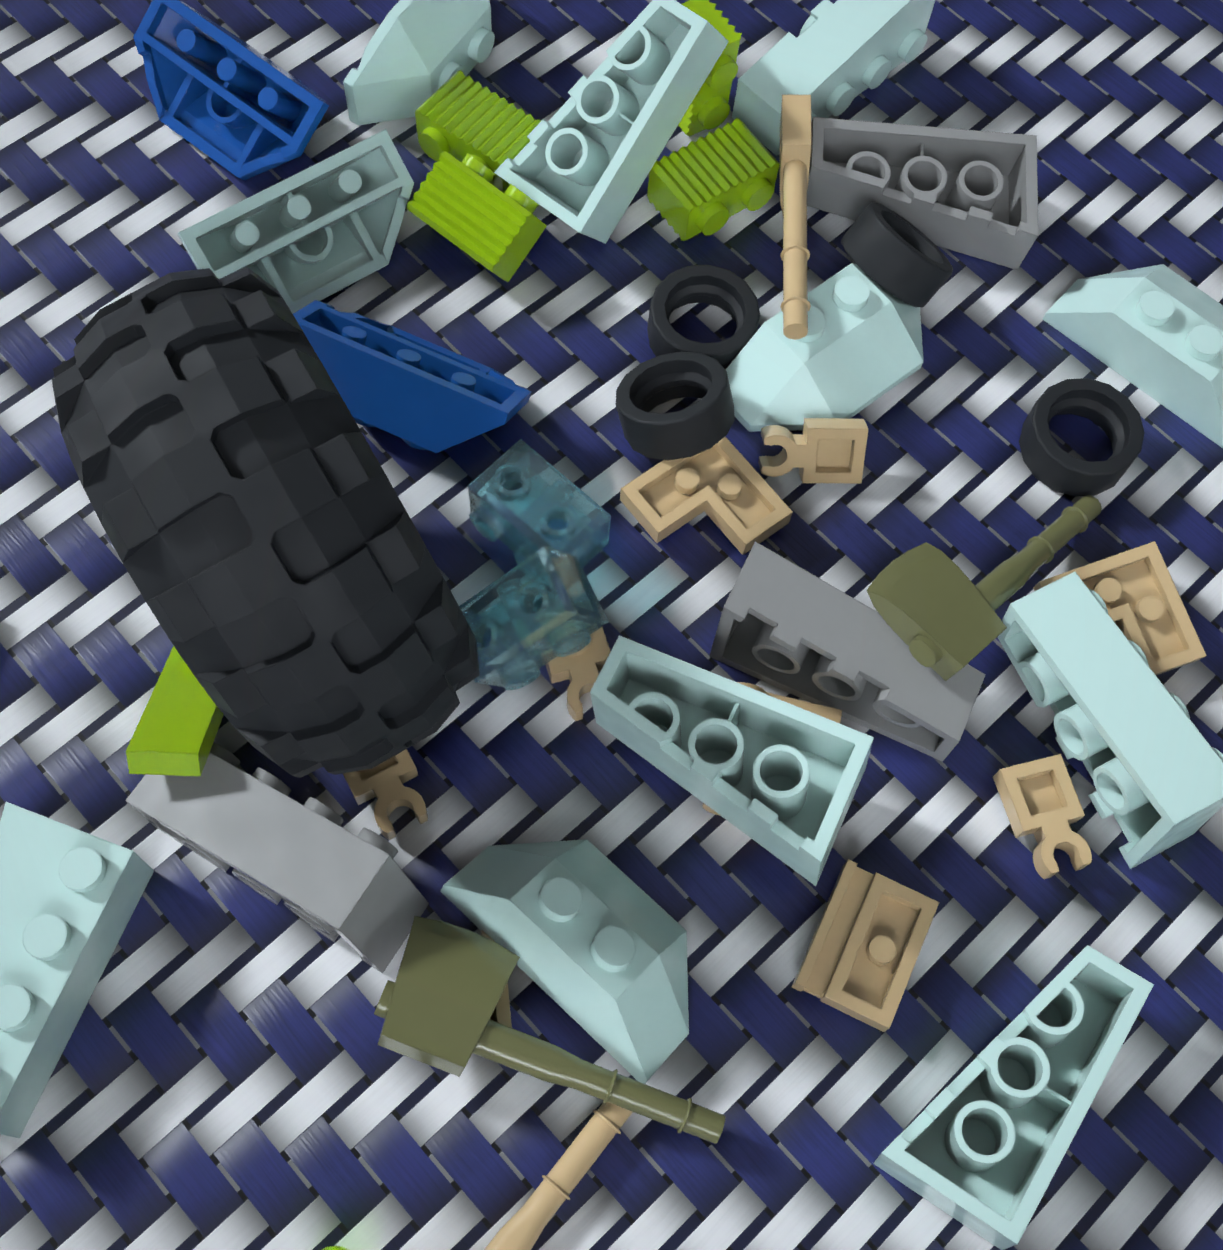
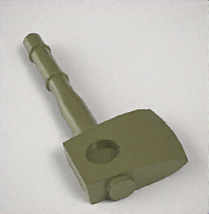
[866,495,1102,681]
[374,916,725,1144]

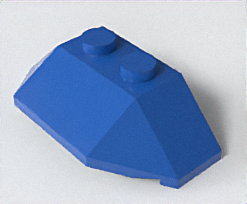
[133,0,329,180]
[293,300,531,453]

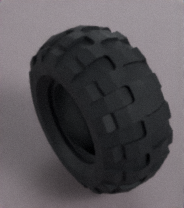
[52,267,480,778]

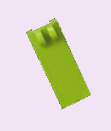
[126,646,224,776]

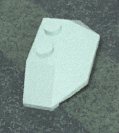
[343,0,495,125]
[177,129,414,314]
[726,263,924,432]
[1043,264,1223,448]
[440,839,689,1084]

